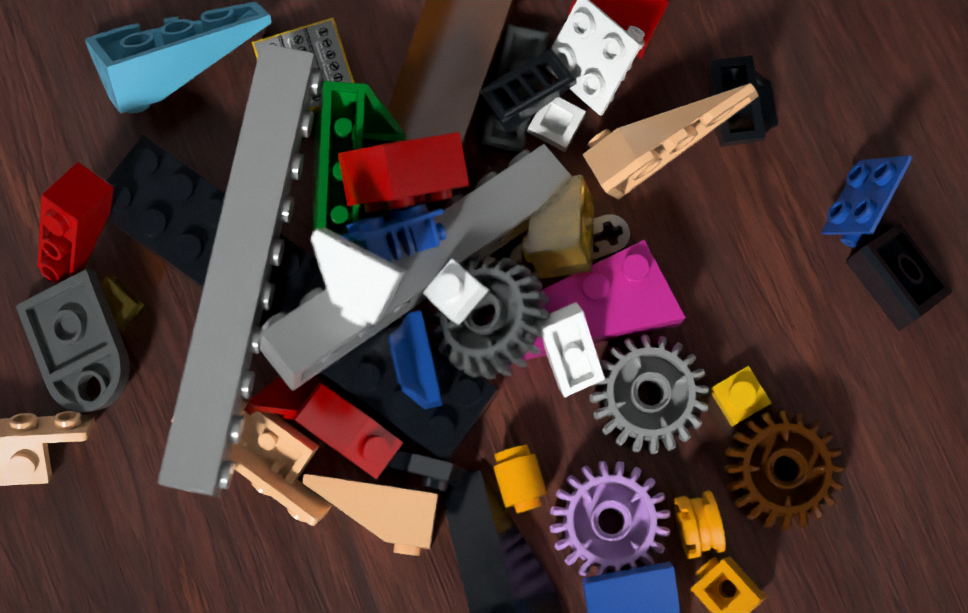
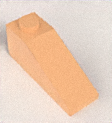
[302,474,439,556]

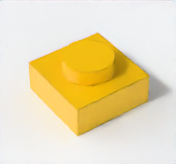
[709,366,772,427]

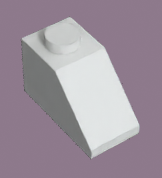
[311,228,406,326]

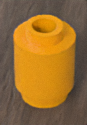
[493,444,548,513]

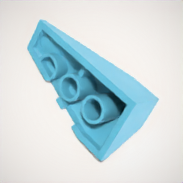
[85,2,272,114]

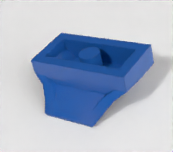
[389,311,442,409]

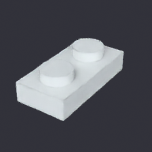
[535,302,605,398]

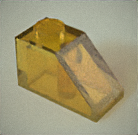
[523,175,595,279]

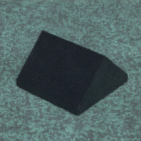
[846,223,953,331]

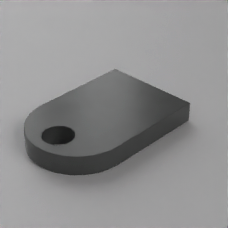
[16,269,130,412]

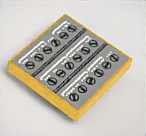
[252,18,354,113]

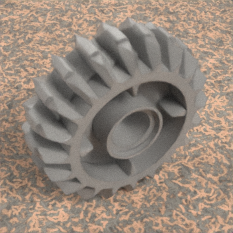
[589,334,709,454]

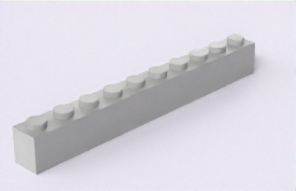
[158,43,323,498]

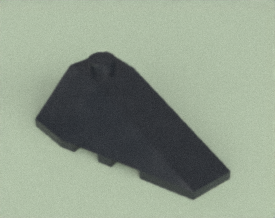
[440,470,562,613]

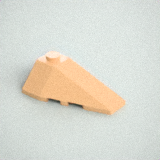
[582,83,759,200]

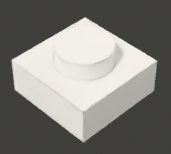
[528,97,586,152]
[423,259,489,325]

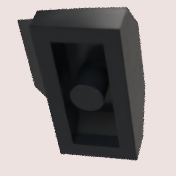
[708,55,778,147]

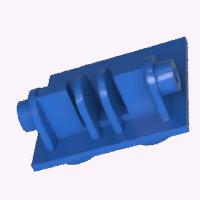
[821,155,913,248]
[339,203,446,262]

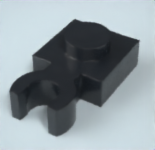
[386,451,469,492]

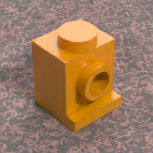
[691,556,768,613]

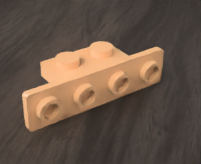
[171,396,332,526]
[0,411,95,486]

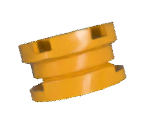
[674,491,725,559]

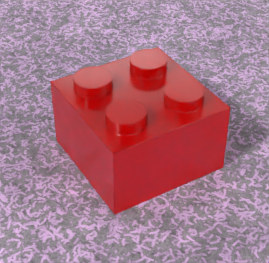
[338,132,469,212]

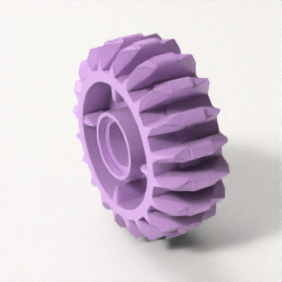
[550,461,671,576]

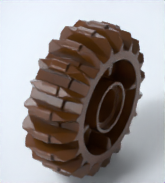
[723,409,845,531]

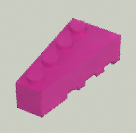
[486,240,685,360]

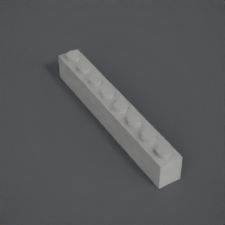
[259,144,577,391]

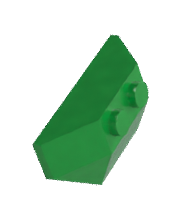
[311,81,406,258]

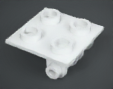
[545,0,645,116]

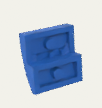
[581,561,680,613]

